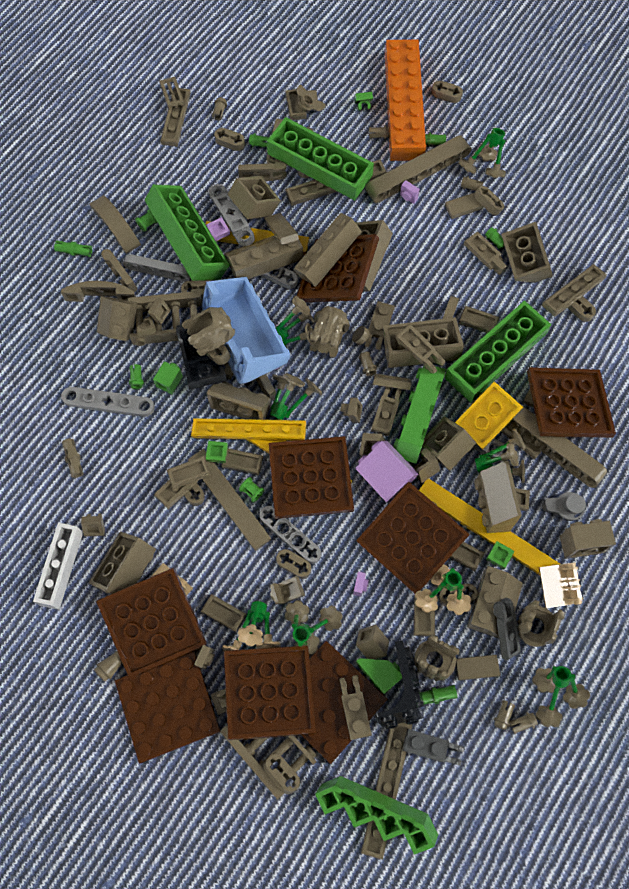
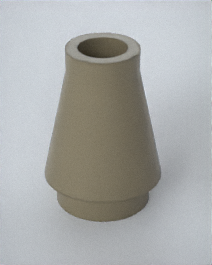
[94,651,122,682]

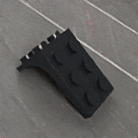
[176,325,227,390]
[375,640,425,729]

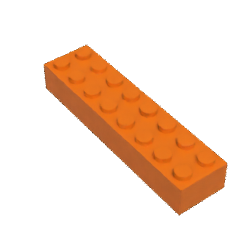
[385,39,426,161]

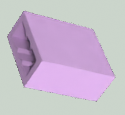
[355,441,419,502]

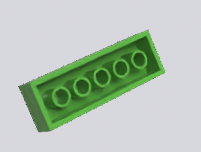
[267,117,374,201]
[145,184,230,281]
[444,300,552,403]

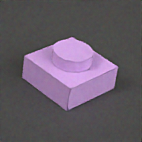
[400,180,420,204]
[206,217,230,241]
[353,572,369,597]

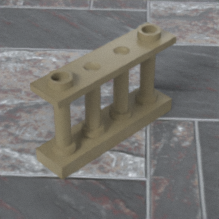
[128,291,203,346]
[220,726,317,800]

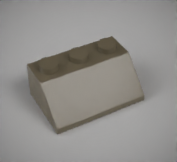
[501,222,553,283]
[207,382,271,420]
[474,461,522,533]
[88,532,156,595]
[467,566,523,639]

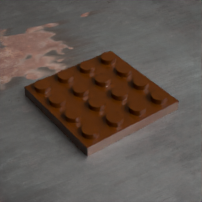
[297,234,379,303]
[527,367,616,438]
[269,436,354,519]
[356,482,470,594]
[96,567,207,678]
[302,641,388,764]
[224,646,316,741]
[115,650,221,764]

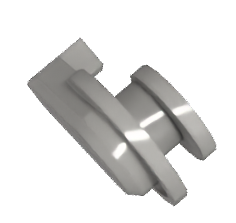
[542,492,586,521]

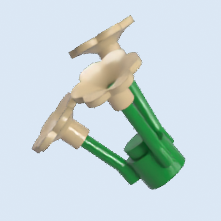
[415,564,471,615]
[222,601,281,652]

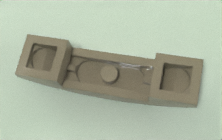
[89,195,141,254]
[61,281,136,302]

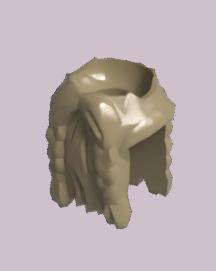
[310,306,350,358]
[182,307,235,356]
[517,600,565,647]
[414,635,460,681]

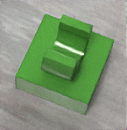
[354,92,373,111]
[206,441,228,463]
[486,541,515,570]

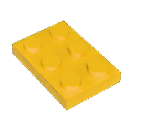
[455,381,523,450]

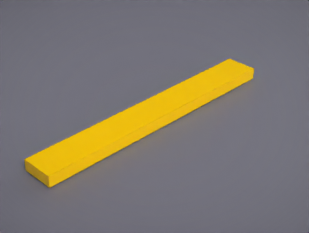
[419,479,560,575]

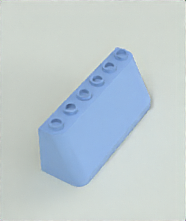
[202,277,290,384]

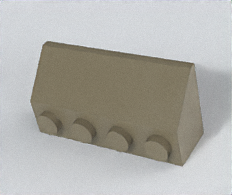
[293,213,362,287]
[355,220,393,292]
[224,235,303,279]
[383,317,464,368]

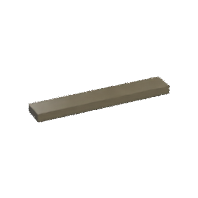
[285,159,387,206]
[188,449,271,551]
[361,723,412,860]

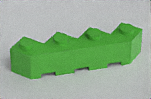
[393,366,446,464]
[315,776,438,855]

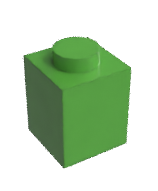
[153,361,183,395]

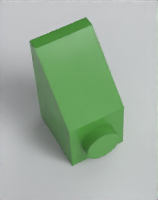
[355,658,402,695]

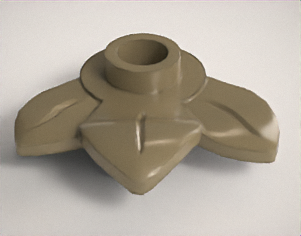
[296,85,326,111]

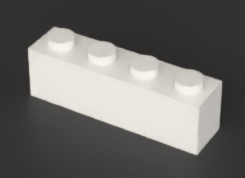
[33,523,83,610]

